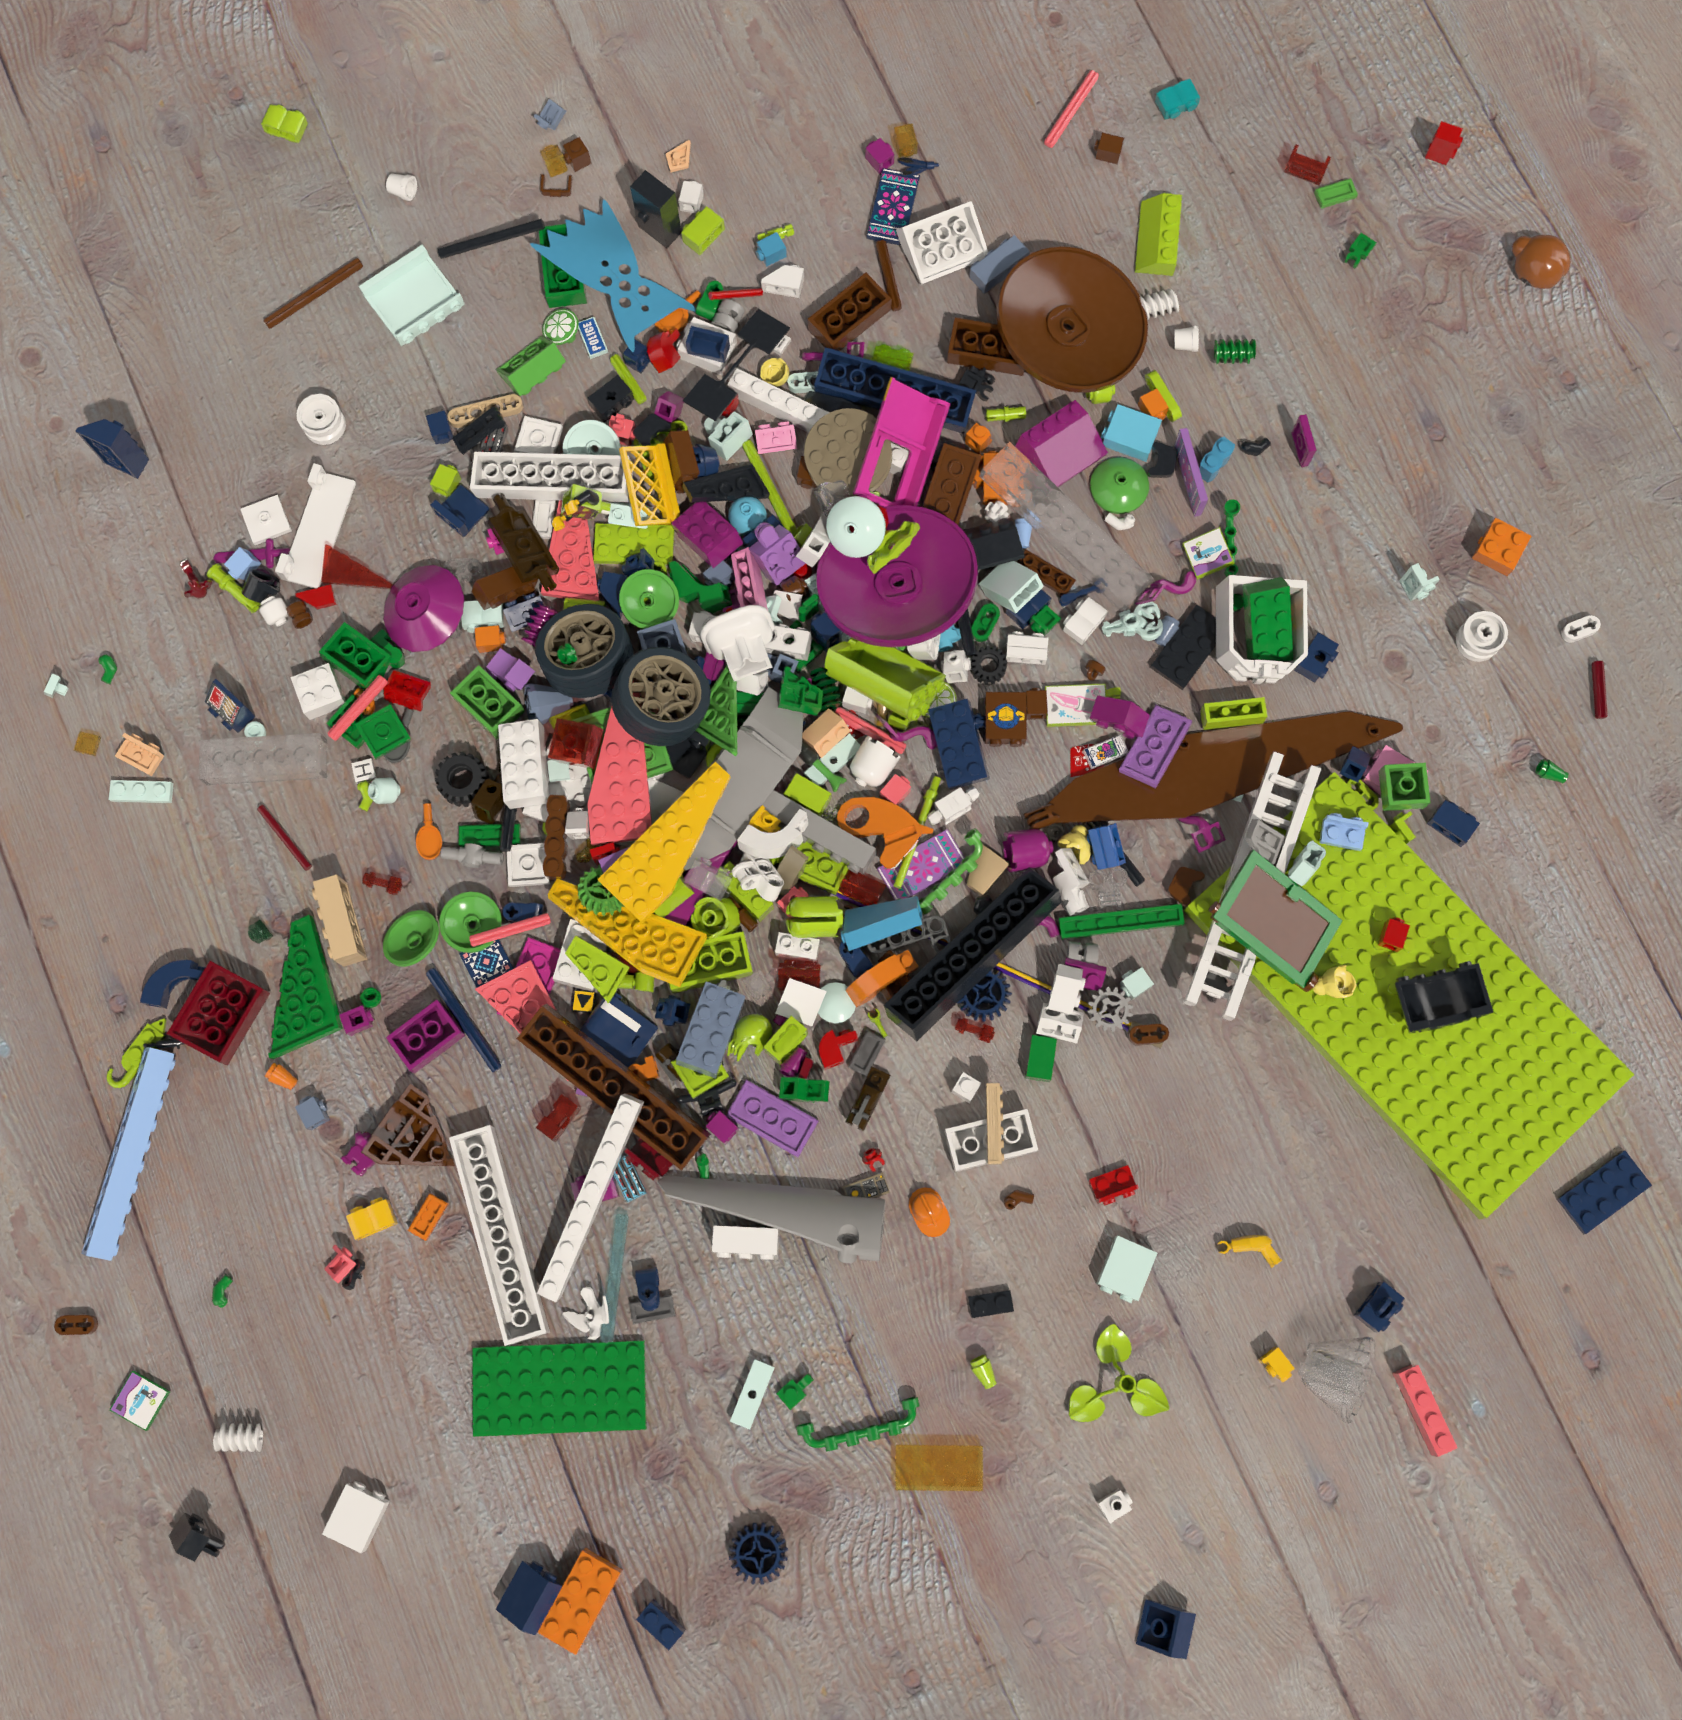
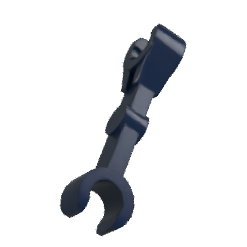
[1059,578,1107,607]

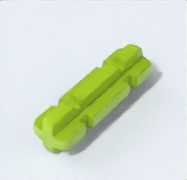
[757,224,794,241]

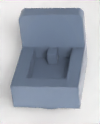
[533,99,566,131]

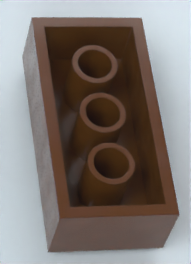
[807,272,892,351]
[947,317,1024,376]

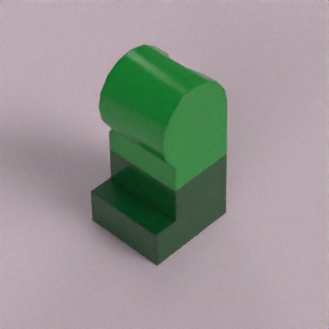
[370,629,405,669]

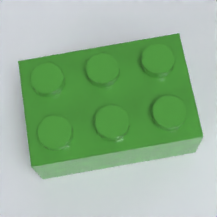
[450,665,525,740]

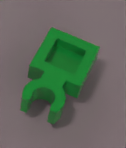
[1344,233,1377,269]

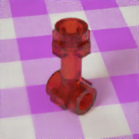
[362,872,403,895]
[955,1018,995,1043]

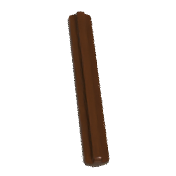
[876,240,902,311]

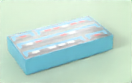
[613,1155,646,1203]

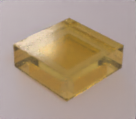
[74,732,101,756]

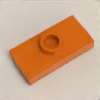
[407,1193,449,1241]

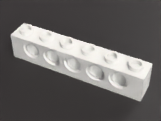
[688,611,813,661]

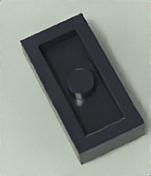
[968,1290,1014,1318]

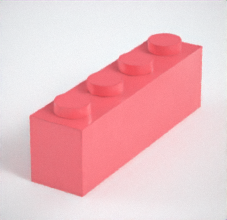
[1392,1364,1458,1457]

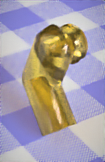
[576,839,597,863]

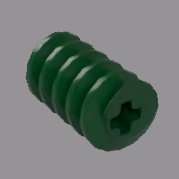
[810,667,842,712]

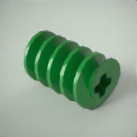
[1214,339,1256,364]

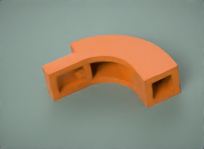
[846,950,919,1008]

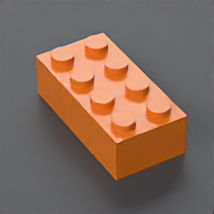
[537,1548,623,1655]

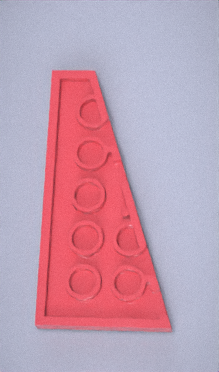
[541,500,600,601]
[475,960,568,1081]

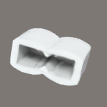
[1063,597,1108,645]

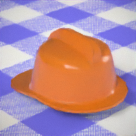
[909,1187,950,1237]

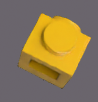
[748,805,781,833]
[1258,1347,1295,1382]

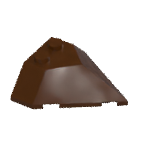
[361,1083,455,1166]

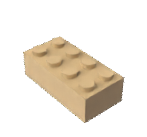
[312,875,367,967]

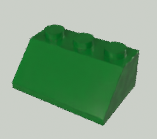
[319,622,392,690]

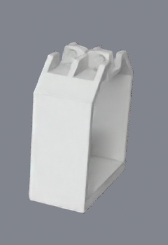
[1216,575,1308,684]

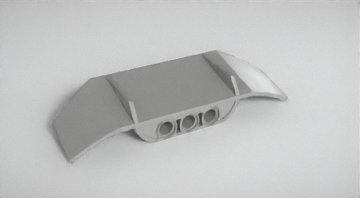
[684,687,803,870]

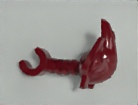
[180,559,213,599]

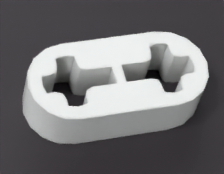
[1561,615,1601,643]

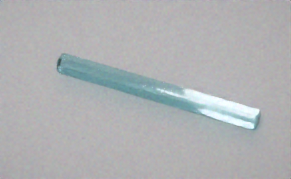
[601,1214,629,1343]

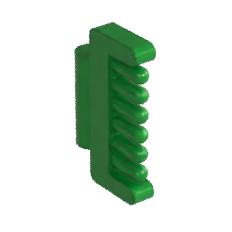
[799,593,819,622]

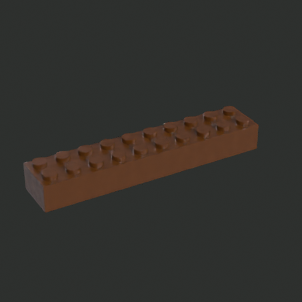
[516,1004,711,1171]

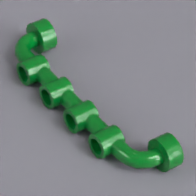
[1223,499,1244,612]
[796,1397,920,1452]

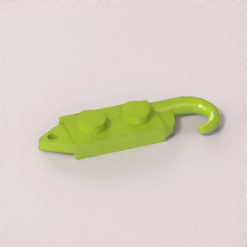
[106,1018,167,1088]

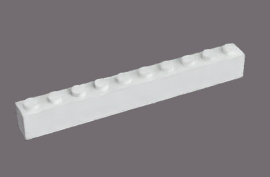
[728,368,909,477]
[537,1094,644,1302]

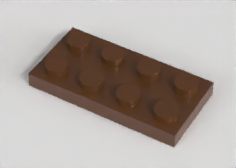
[923,443,982,526]

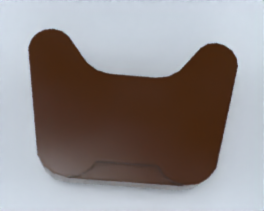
[1167,866,1205,907]

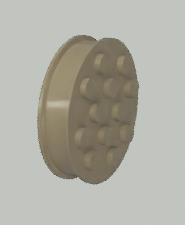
[804,408,892,499]

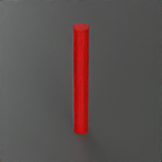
[709,288,763,300]

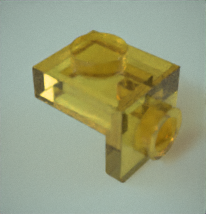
[540,145,568,177]

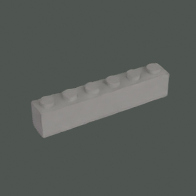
[763,790,876,874]

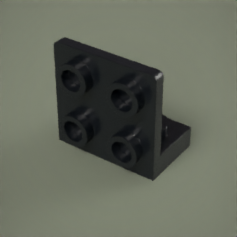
[666,719,711,779]

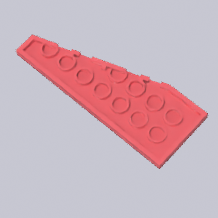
[588,681,652,846]

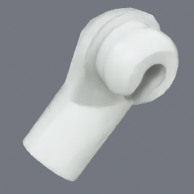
[1104,513,1135,530]

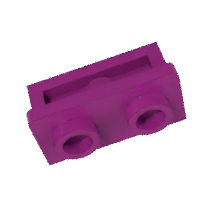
[1064,958,1107,991]

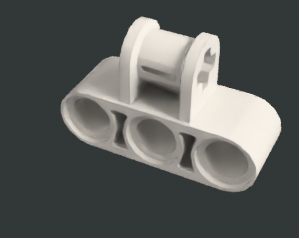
[732,852,784,901]

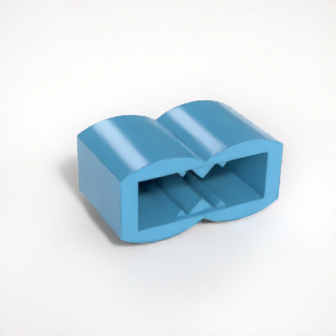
[1199,437,1235,483]

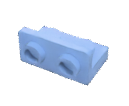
[1319,813,1368,851]

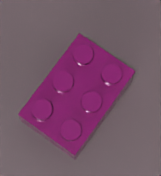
[671,502,743,569]
[386,1000,466,1073]

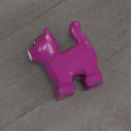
[340,1131,376,1176]

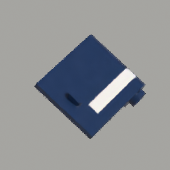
[580,993,658,1067]

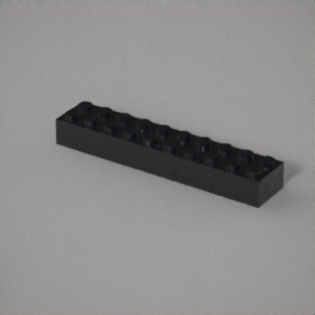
[883,867,1062,1042]

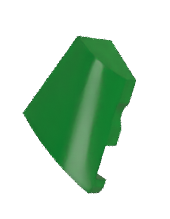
[778,666,823,716]

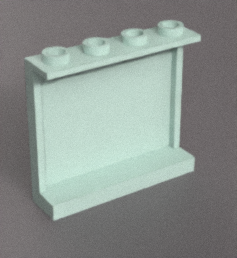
[358,245,464,346]

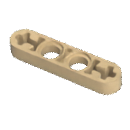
[448,394,523,428]

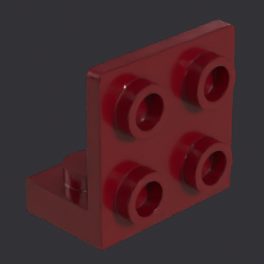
[624,1138,674,1181]

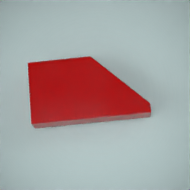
[295,584,337,610]

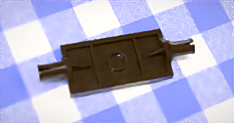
[488,493,559,592]

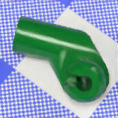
[98,654,117,685]
[212,1274,233,1308]

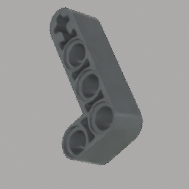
[867,916,951,953]

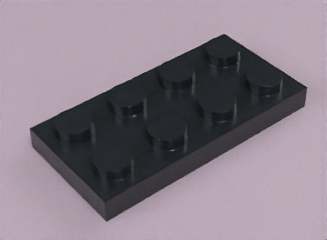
[1150,605,1216,691]

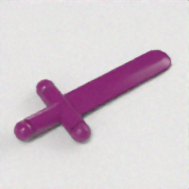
[213,538,290,569]

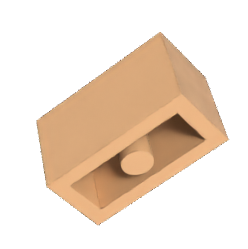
[802,709,850,758]

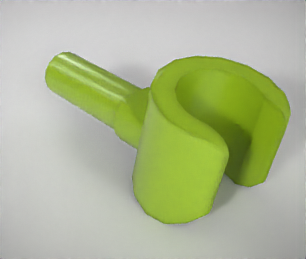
[868,1008,887,1038]

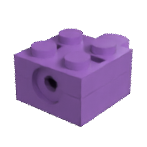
[748,522,805,586]

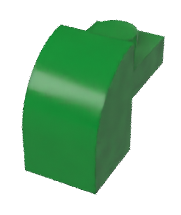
[779,1077,830,1103]

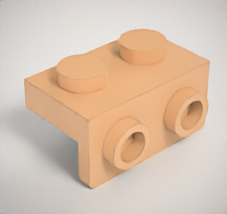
[115,733,164,777]

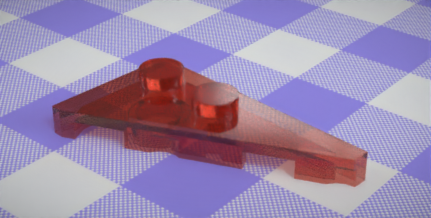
[321,544,393,590]

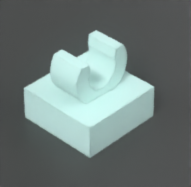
[44,674,68,698]

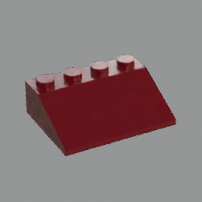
[167,961,270,1066]

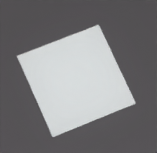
[775,978,826,1026]

